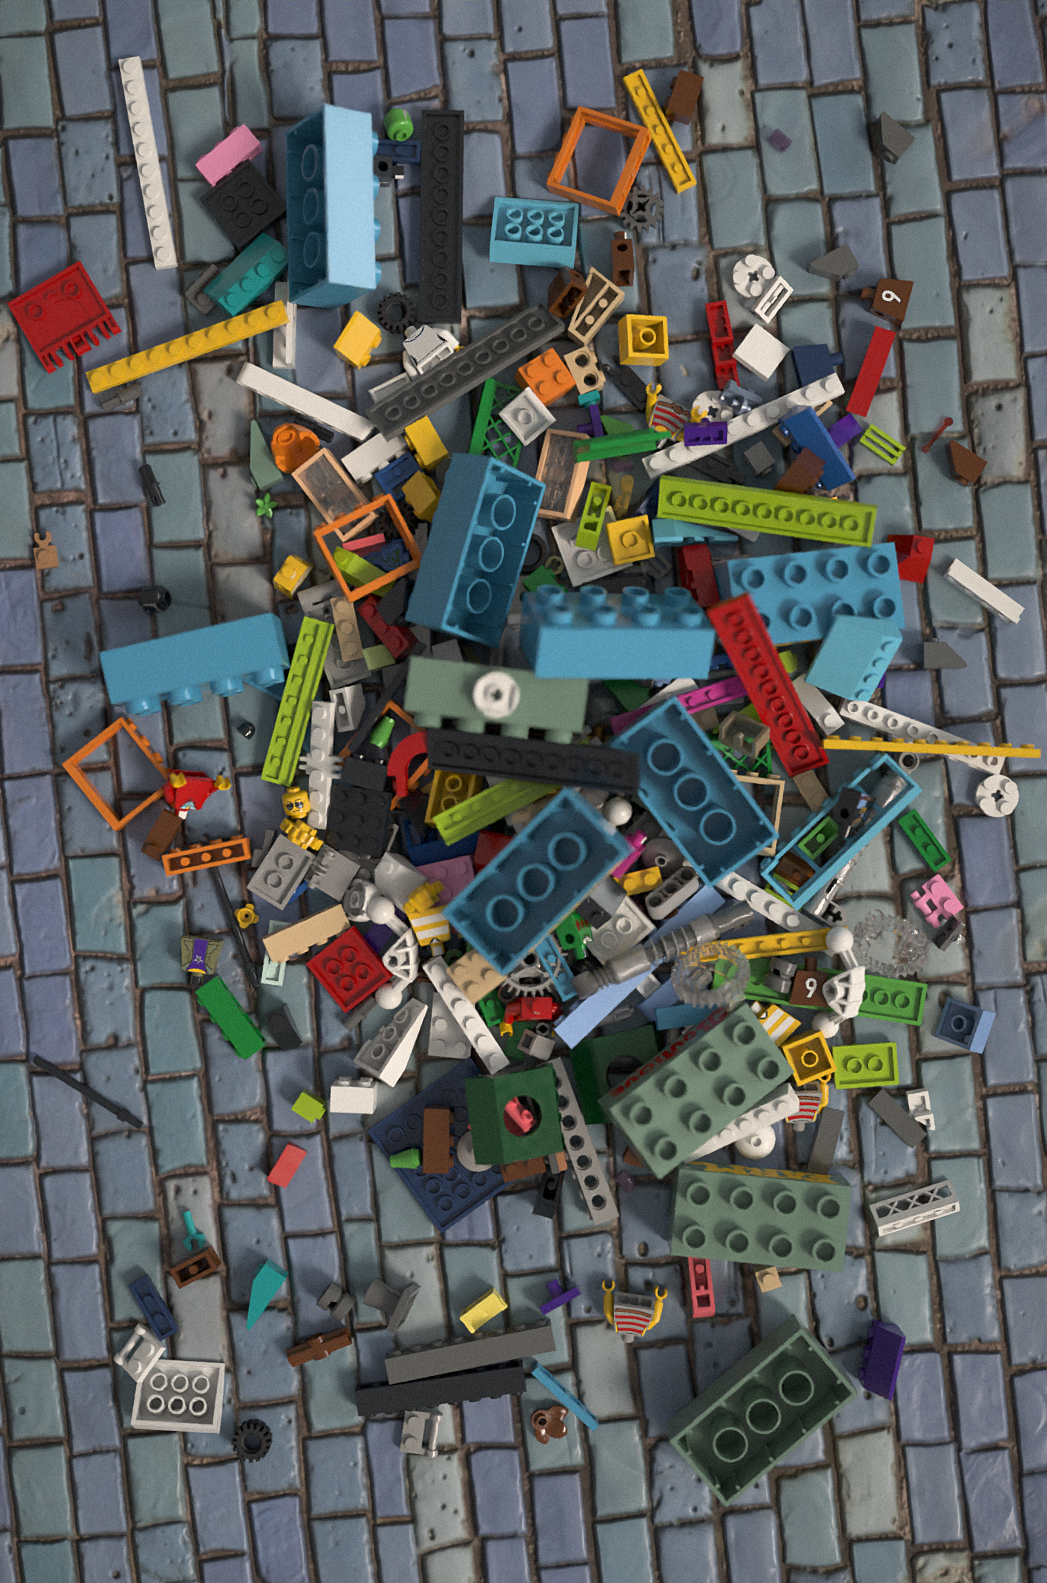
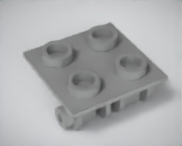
[304,844,360,902]

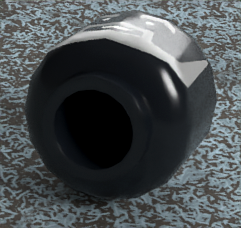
[138,585,172,613]

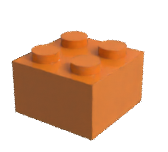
[514,347,577,407]

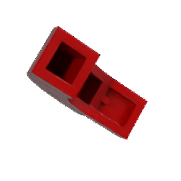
[387,730,428,797]

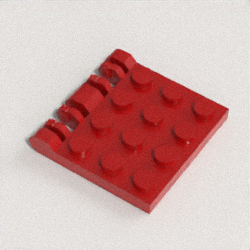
[7,261,122,374]

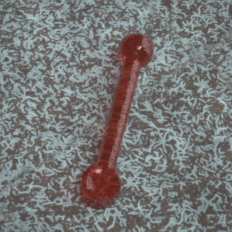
[922,417,953,453]

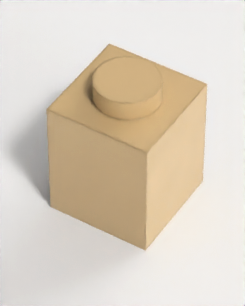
[752,1264,782,1293]

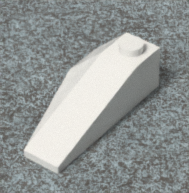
[353,998,428,1087]

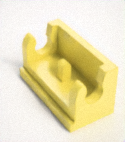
[459,1287,508,1333]

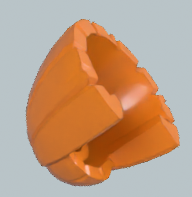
[271,422,320,473]

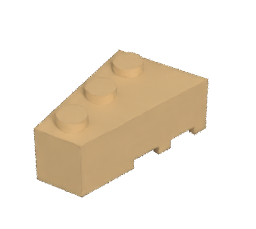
[568,267,625,347]

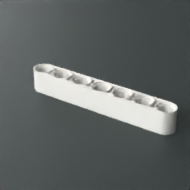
[236,362,375,443]

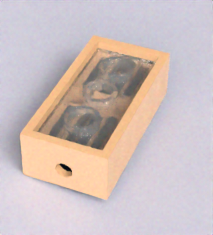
[535,428,590,523]
[292,447,380,543]

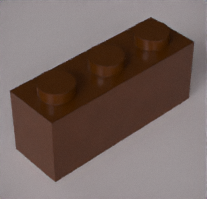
[423,1105,454,1174]

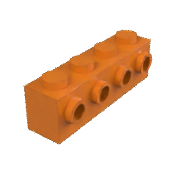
[162,834,253,876]

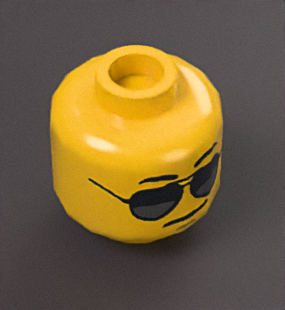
[281,786,311,819]

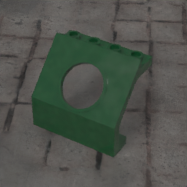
[568,1021,663,1125]
[464,1063,565,1165]

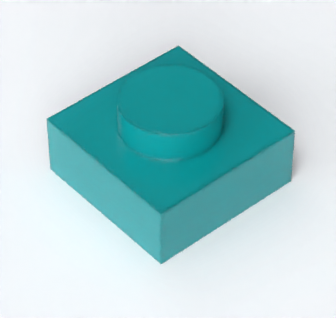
[577,390,600,410]

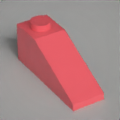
[687,1257,715,1318]

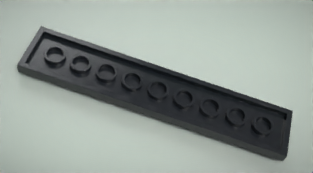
[419,110,464,324]
[428,727,642,795]

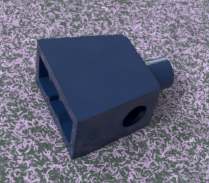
[790,344,843,389]

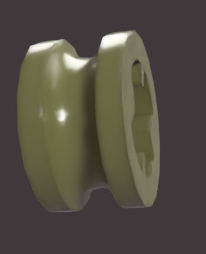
[545,556,564,576]

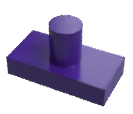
[576,404,604,438]
[684,417,728,446]
[539,1279,582,1315]

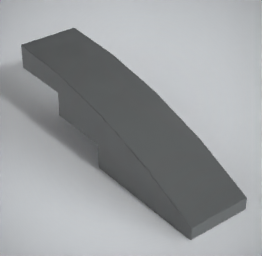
[805,1107,845,1175]

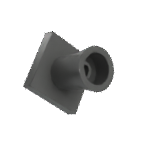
[363,1277,421,1334]

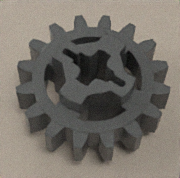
[619,185,664,234]

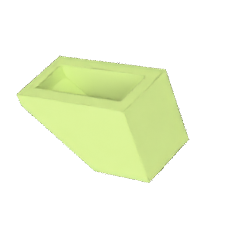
[362,644,398,673]

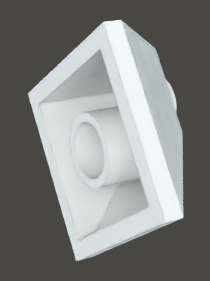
[375,853,428,913]

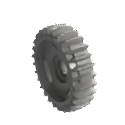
[501,930,568,998]

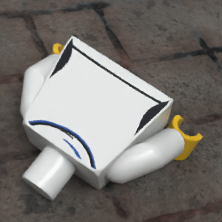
[403,325,465,380]

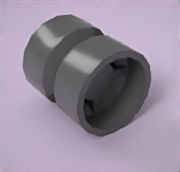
[762,956,798,994]
[316,1281,356,1322]

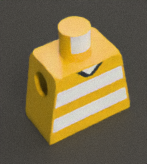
[273,554,314,599]
[408,904,451,956]
[749,1000,801,1047]

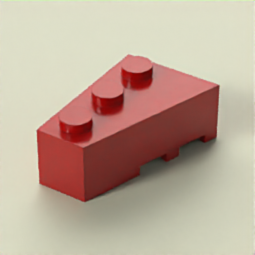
[677,544,720,610]

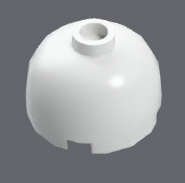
[343,879,382,922]
[733,1125,776,1160]

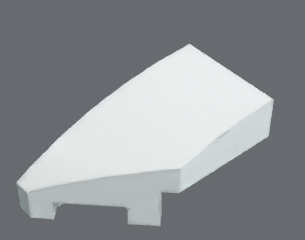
[905,1088,935,1131]

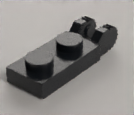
[602,354,648,412]

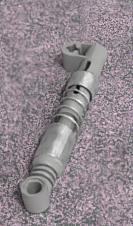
[802,752,919,927]

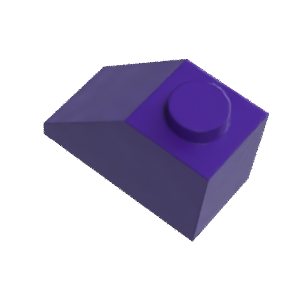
[827,413,863,449]

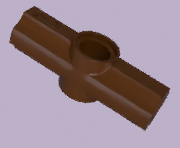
[286,1325,352,1367]

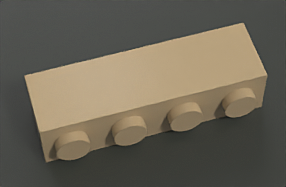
[261,902,351,964]

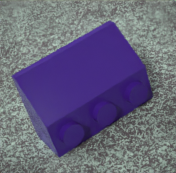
[857,1320,906,1401]

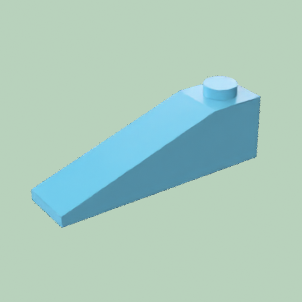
[651,516,738,548]

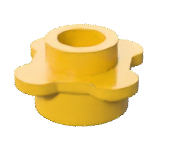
[234,904,259,928]

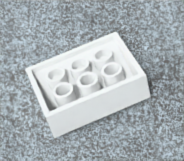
[131,1359,225,1433]

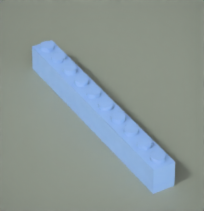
[552,883,725,1049]

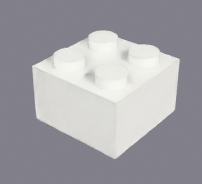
[330,1076,378,1114]

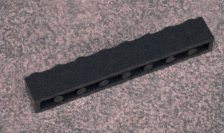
[355,1360,527,1418]

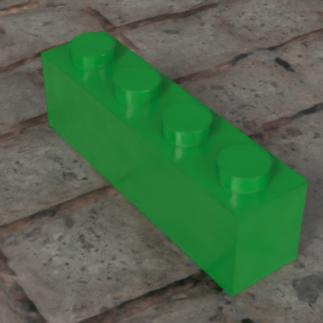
[195,975,268,1060]

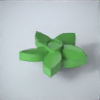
[254,492,278,518]

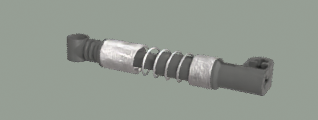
[570,899,754,1000]

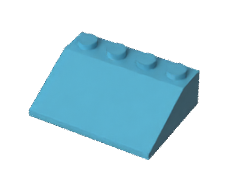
[489,197,579,269]
[804,615,903,702]

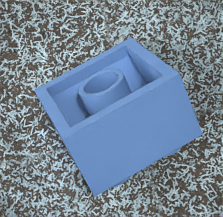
[934,997,996,1054]

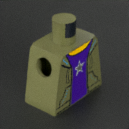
[181,934,225,985]

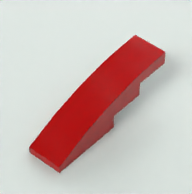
[705,300,740,392]
[845,326,896,417]

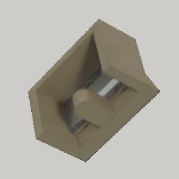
[719,710,770,759]

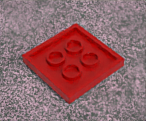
[306,926,394,1013]

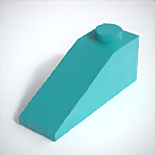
[246,1259,288,1331]

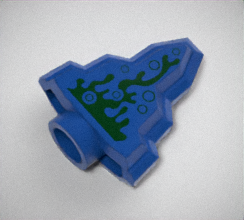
[362,538,413,581]

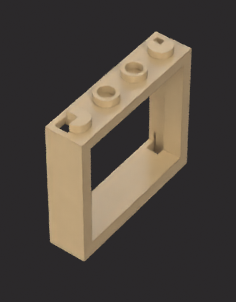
[730,769,785,857]

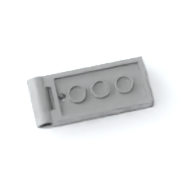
[297,579,373,690]

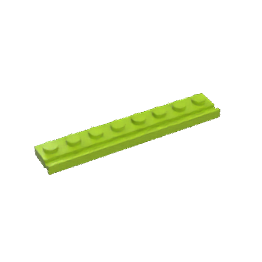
[261,616,335,787]
[433,738,590,846]

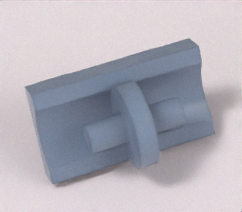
[718,379,762,415]

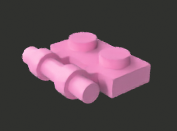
[910,873,964,929]

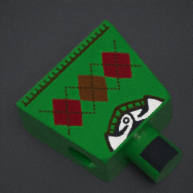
[555,911,593,960]

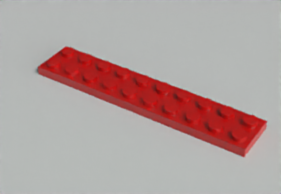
[707,591,830,778]

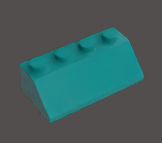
[203,233,288,319]

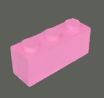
[195,124,263,188]

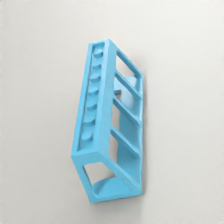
[759,751,923,910]

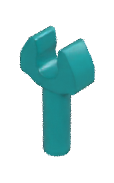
[182,1210,205,1251]

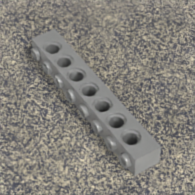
[536,1054,619,1225]

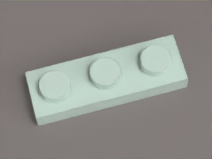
[261,920,292,986]

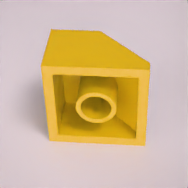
[333,310,382,370]

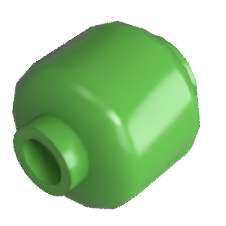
[383,108,414,141]

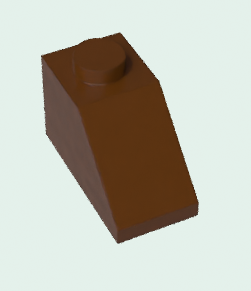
[945,439,988,487]
[141,808,183,862]

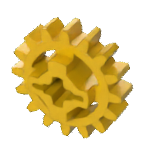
[279,818,324,851]
[402,880,445,915]

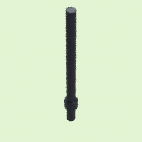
[209,867,261,988]
[32,1055,144,1130]

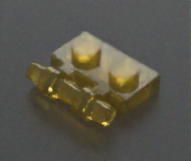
[614,475,634,519]

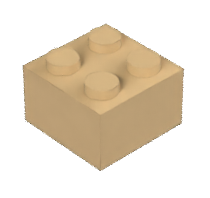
[446,948,508,1005]

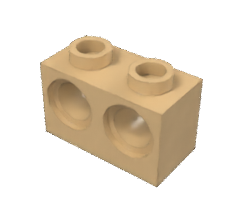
[563,346,606,396]

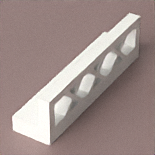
[273,282,297,369]
[942,559,1025,626]
[869,1180,960,1237]

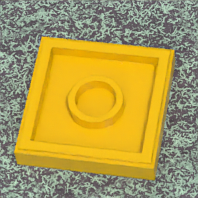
[605,515,655,566]

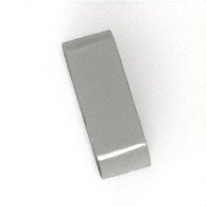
[645,866,699,920]

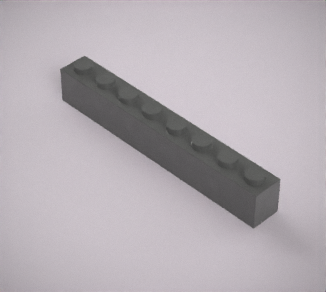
[384,1318,556,1384]

